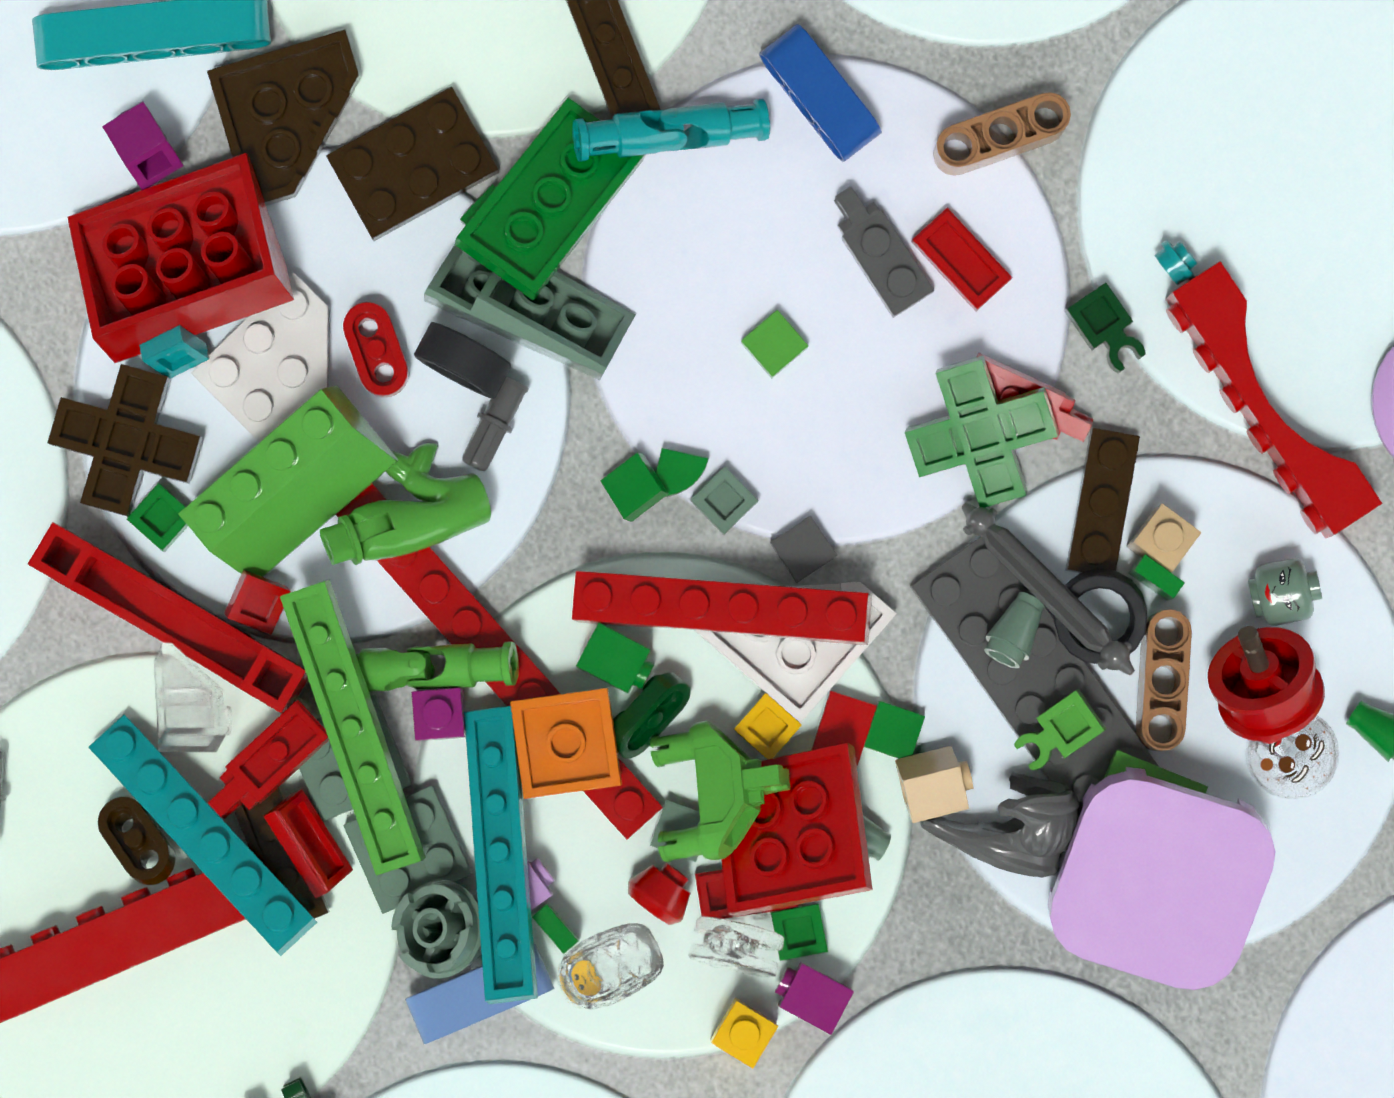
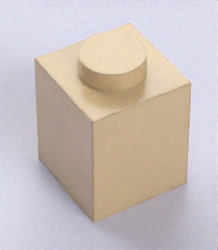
[1126,503,1202,572]
[895,746,974,823]

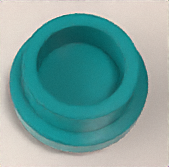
[1154,240,1198,285]

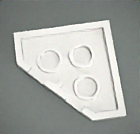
[191,272,330,443]
[694,582,897,723]

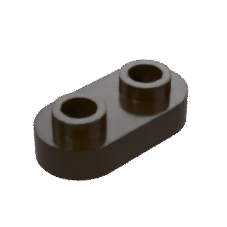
[98,797,176,885]

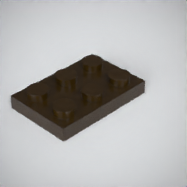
[326,87,499,242]

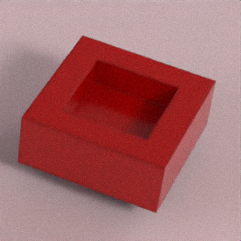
[224,570,291,635]

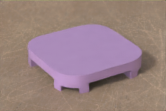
[1048,767,1276,990]

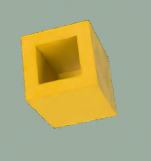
[710,997,779,1069]

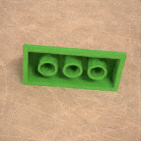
[178,385,399,577]

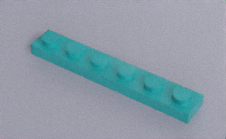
[464,706,538,1004]
[88,714,318,956]

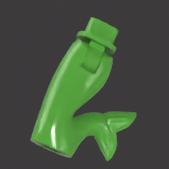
[320,443,491,565]

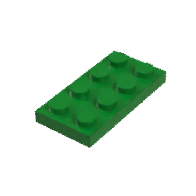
[454,98,645,301]

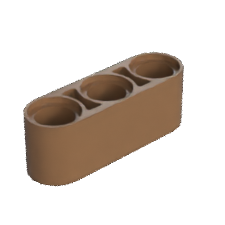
[933,92,1071,176]
[1135,609,1192,751]

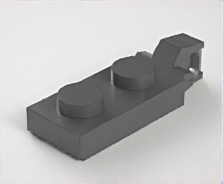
[834,187,935,318]

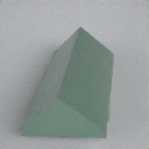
[424,245,636,380]

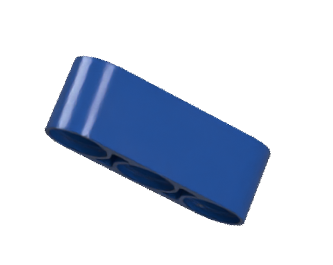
[759,24,882,162]

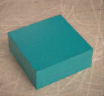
[139,325,209,379]

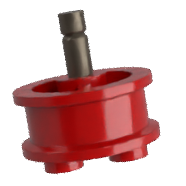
[1207,626,1325,744]

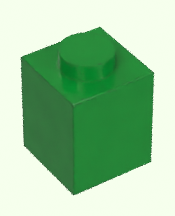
[576,623,655,694]

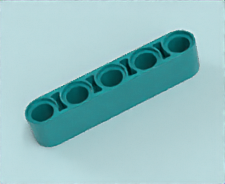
[32,0,271,70]

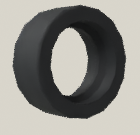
[414,322,511,399]
[1054,568,1147,664]

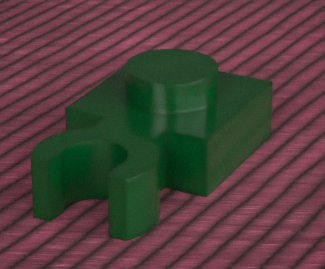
[1065,282,1146,374]

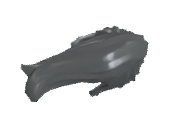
[920,772,1079,878]

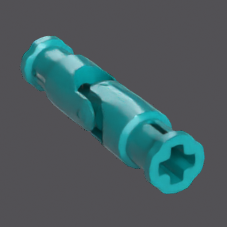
[572,98,770,162]

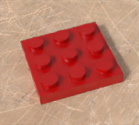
[721,743,873,917]

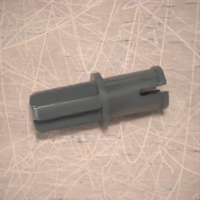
[462,376,529,472]

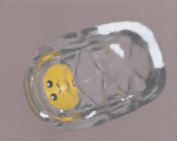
[556,923,664,1010]

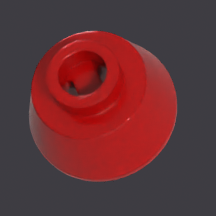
[628,862,691,925]

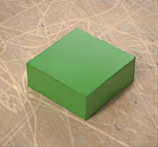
[741,310,809,379]

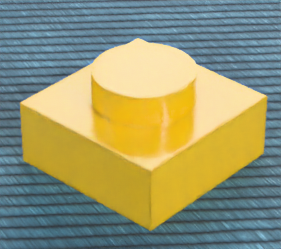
[733,693,802,759]

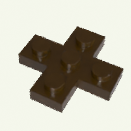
[47,364,203,517]

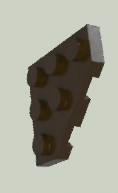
[207,30,360,206]

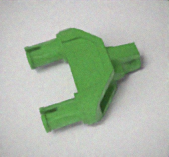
[650,721,790,862]

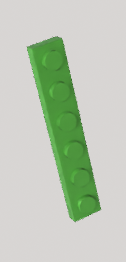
[280,579,426,876]

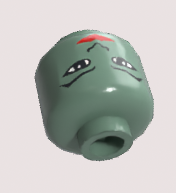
[1248,558,1323,626]

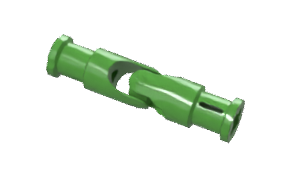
[356,642,519,692]

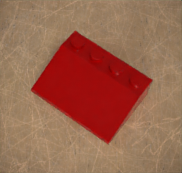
[67,153,294,363]

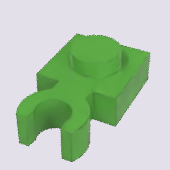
[1014,689,1107,771]

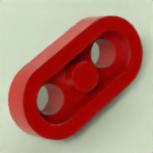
[343,302,409,398]

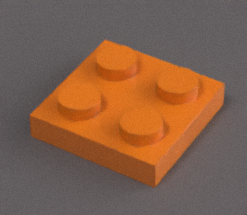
[510,688,622,799]

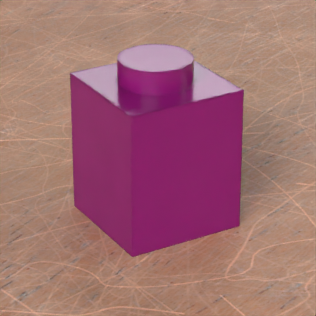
[102,101,184,190]
[411,688,466,742]
[775,961,854,1035]

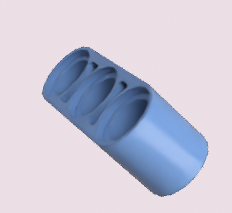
[405,943,555,1044]

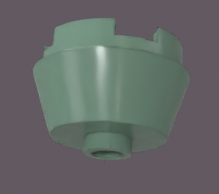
[391,880,481,978]

